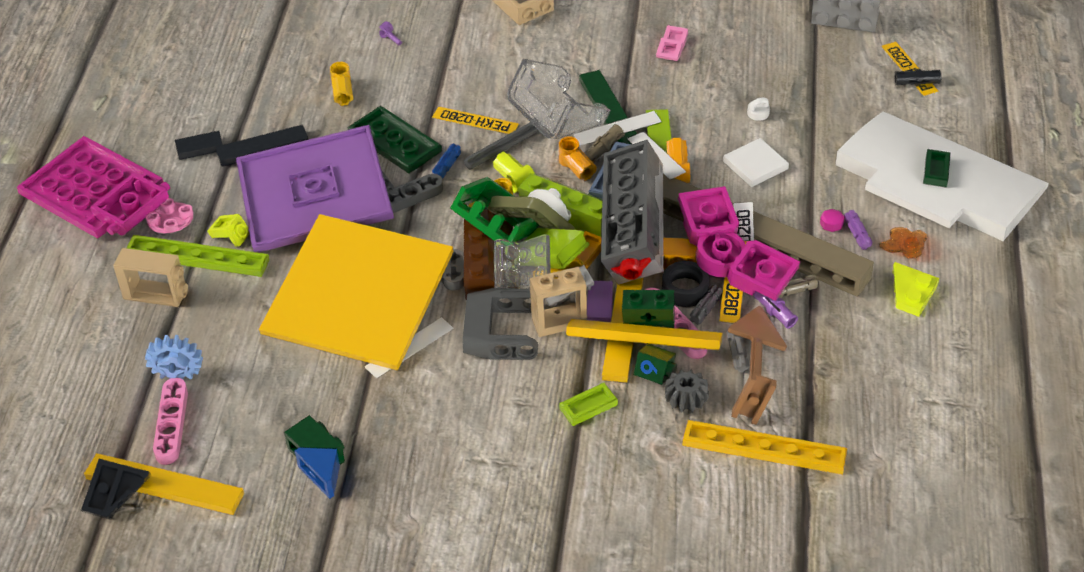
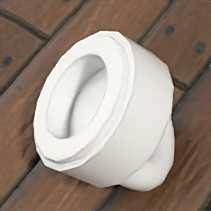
[747,97,770,121]

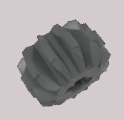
[665,369,709,413]

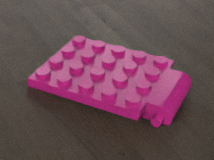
[17,136,170,239]

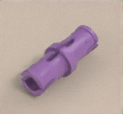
[754,291,798,329]

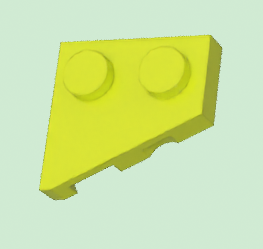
[892,262,939,317]

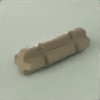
[778,274,818,298]

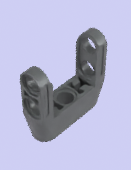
[463,288,538,360]

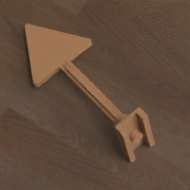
[728,306,787,425]

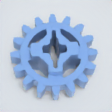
[145,335,203,380]

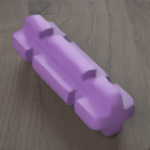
[844,210,873,250]

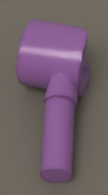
[379,21,402,46]

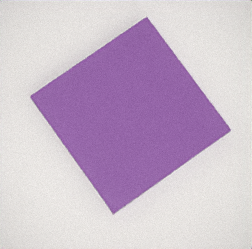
[236,125,394,253]

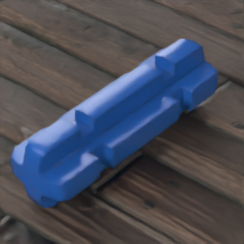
[432,143,461,179]

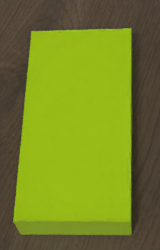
[559,383,618,426]

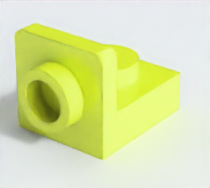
[207,214,250,247]

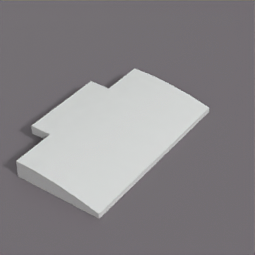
[836,111,1049,241]

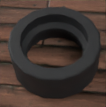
[662,261,709,307]

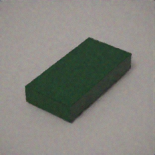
[923,149,951,187]

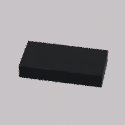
[175,131,223,160]

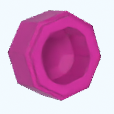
[820,209,845,232]

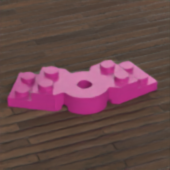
[678,186,800,301]

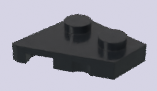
[81,459,151,519]

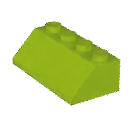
[518,173,603,237]

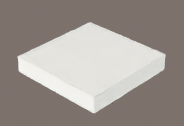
[723,138,789,187]

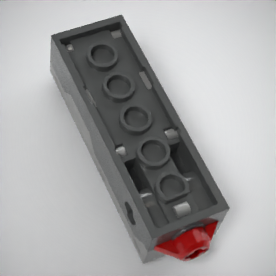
[601,140,663,285]

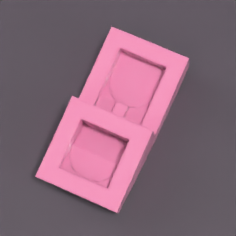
[656,25,688,61]

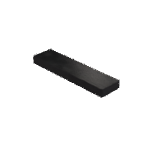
[215,124,309,167]

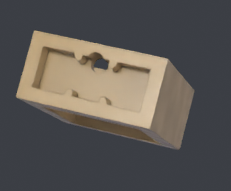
[492,0,554,25]
[113,248,188,307]
[530,267,587,337]

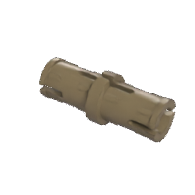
[584,124,625,163]

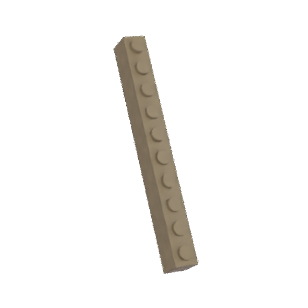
[663,173,874,297]

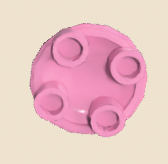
[145,198,194,234]

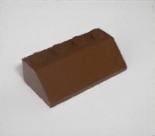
[464,209,515,300]

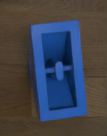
[295,448,340,499]

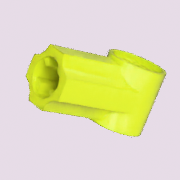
[493,152,535,193]

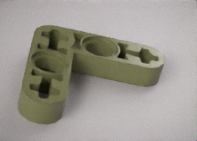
[488,196,575,230]

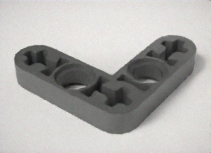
[382,171,443,213]

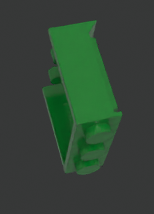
[450,177,539,250]

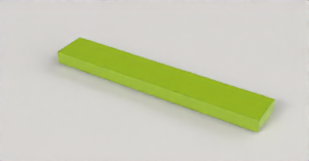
[126,235,270,277]

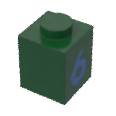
[633,344,677,385]

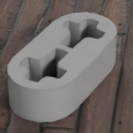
[443,249,464,291]

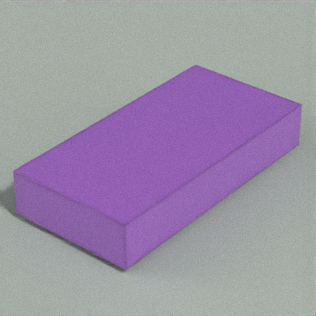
[587,281,613,322]

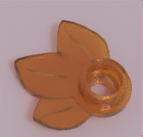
[879,227,927,258]

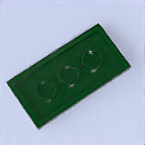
[347,105,442,174]

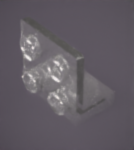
[494,234,551,289]

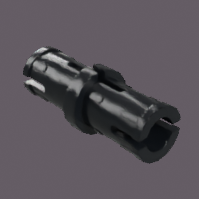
[894,69,942,86]

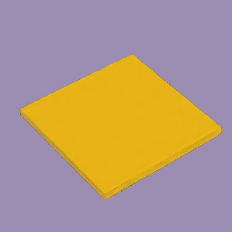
[259,214,454,370]

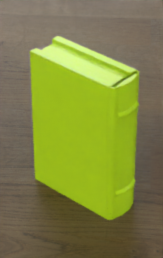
[511,228,590,269]

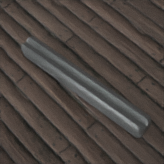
[464,120,541,170]

